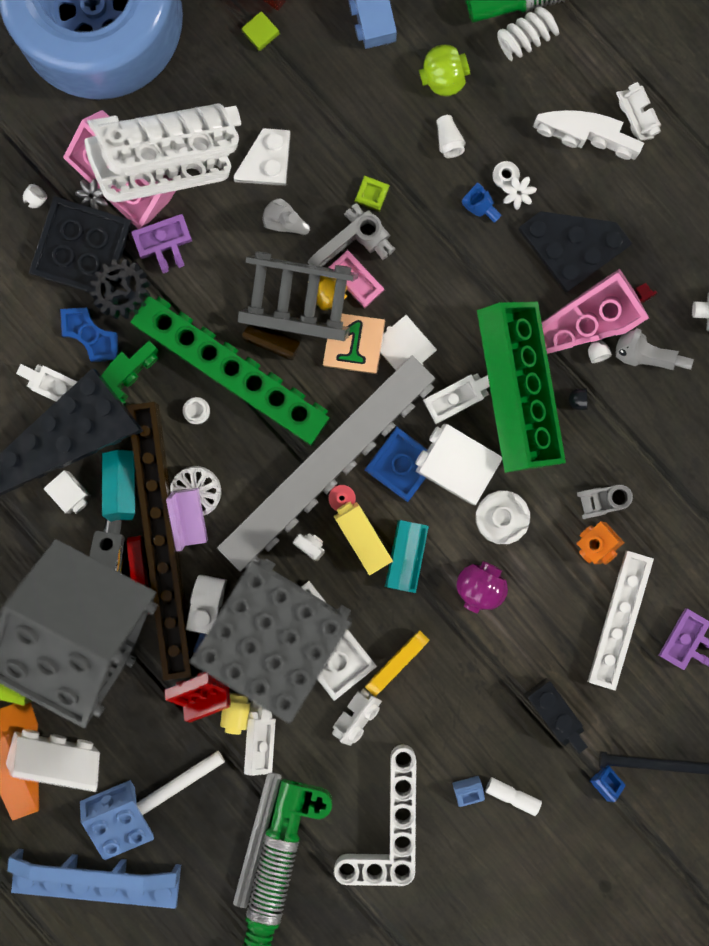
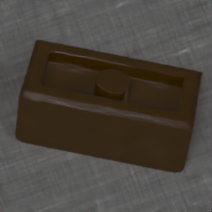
[242,324,300,361]

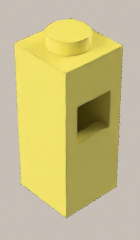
[334,502,393,576]

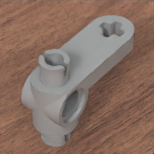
[308,203,396,267]

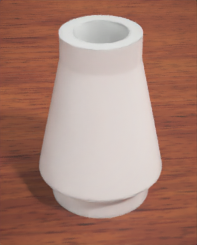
[436,115,466,158]

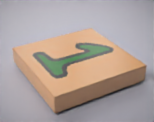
[323,314,385,374]

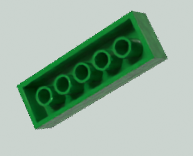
[477,302,566,473]

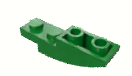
[101,341,160,406]

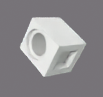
[44,470,91,514]

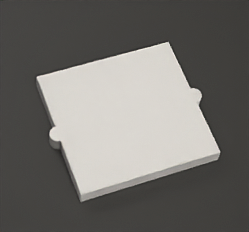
[380,315,437,370]

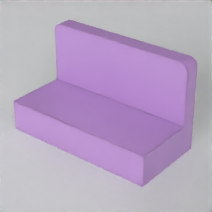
[166,488,208,552]

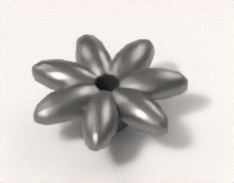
[75,179,108,210]

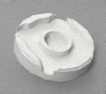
[476,491,530,544]

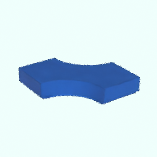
[60,307,118,362]

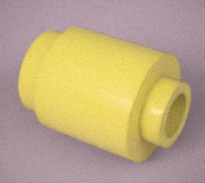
[220,693,251,735]

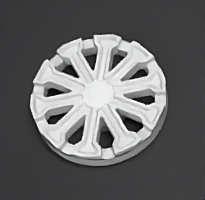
[170,466,221,516]

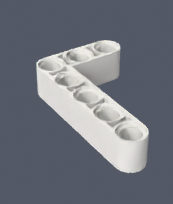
[334,744,416,886]

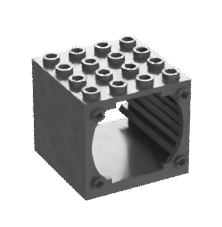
[0,539,158,728]
[190,558,352,724]

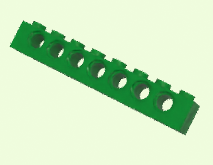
[130,296,330,446]

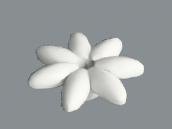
[502,176,537,210]

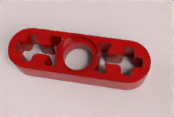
[127,536,150,615]

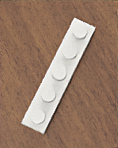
[587,551,654,691]

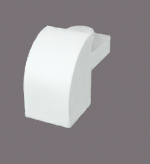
[186,575,227,634]

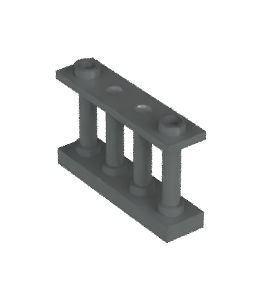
[238,251,358,341]

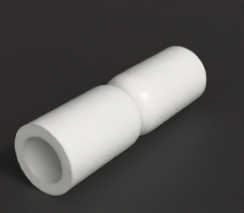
[485,777,542,816]

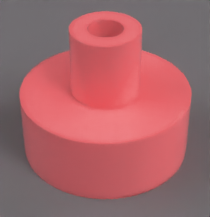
[328,485,356,511]

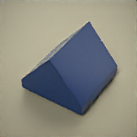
[589,766,626,802]

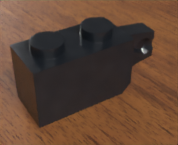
[524,678,588,754]

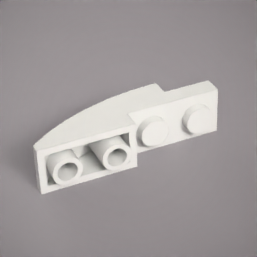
[533,111,644,160]

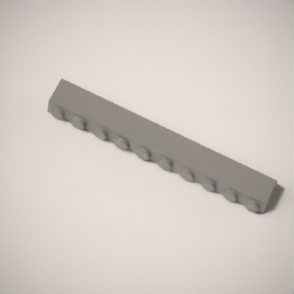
[217,355,435,571]

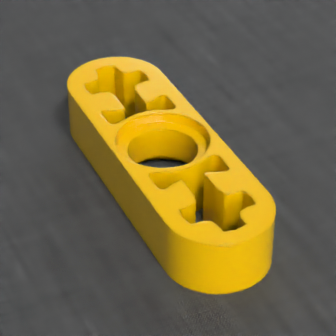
[365,630,429,697]

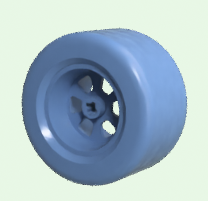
[0,0,183,99]

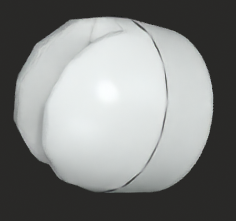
[23,184,47,208]
[588,341,612,363]

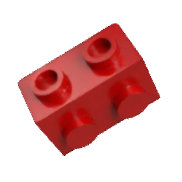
[165,672,231,723]

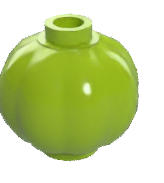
[419,44,470,96]

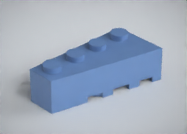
[348,0,397,49]

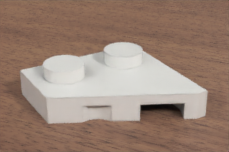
[234,128,290,186]

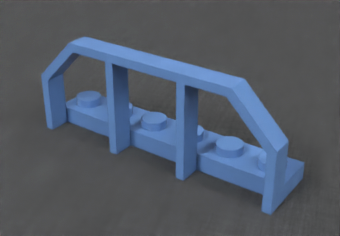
[8,849,181,909]

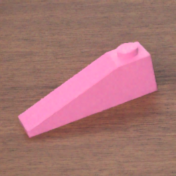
[542,269,649,354]

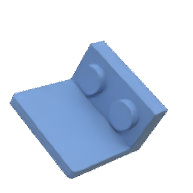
[80,780,154,860]

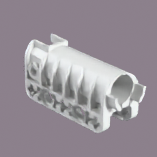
[84,103,241,202]

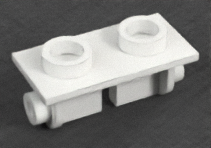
[616,82,661,141]
[332,688,382,746]

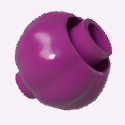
[456,561,508,614]

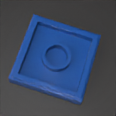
[365,427,428,503]

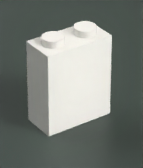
[415,424,502,505]

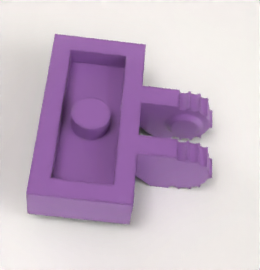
[131,214,192,273]
[658,608,709,670]

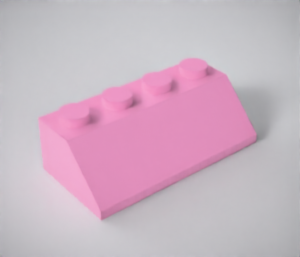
[63,110,175,229]

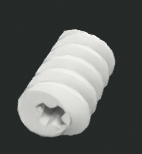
[497,6,559,61]

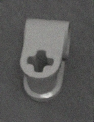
[577,485,633,519]

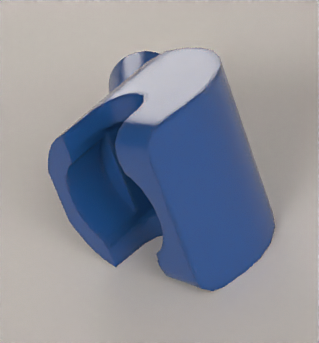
[462,183,501,222]

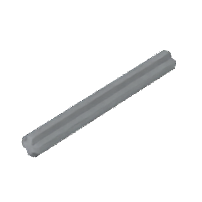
[233,772,282,908]

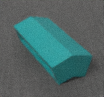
[102,450,135,522]
[385,520,429,593]

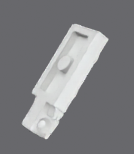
[16,364,77,401]
[423,373,490,424]
[293,533,324,561]
[244,700,276,776]

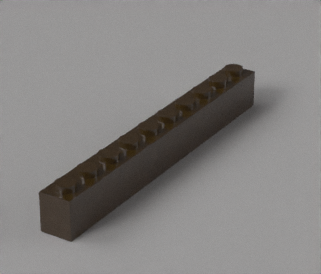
[127,402,195,681]

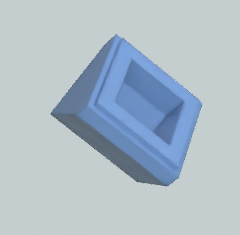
[452,776,485,807]

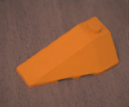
[0,702,39,821]

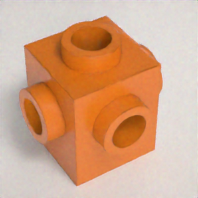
[576,521,625,565]

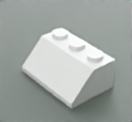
[6,729,100,792]

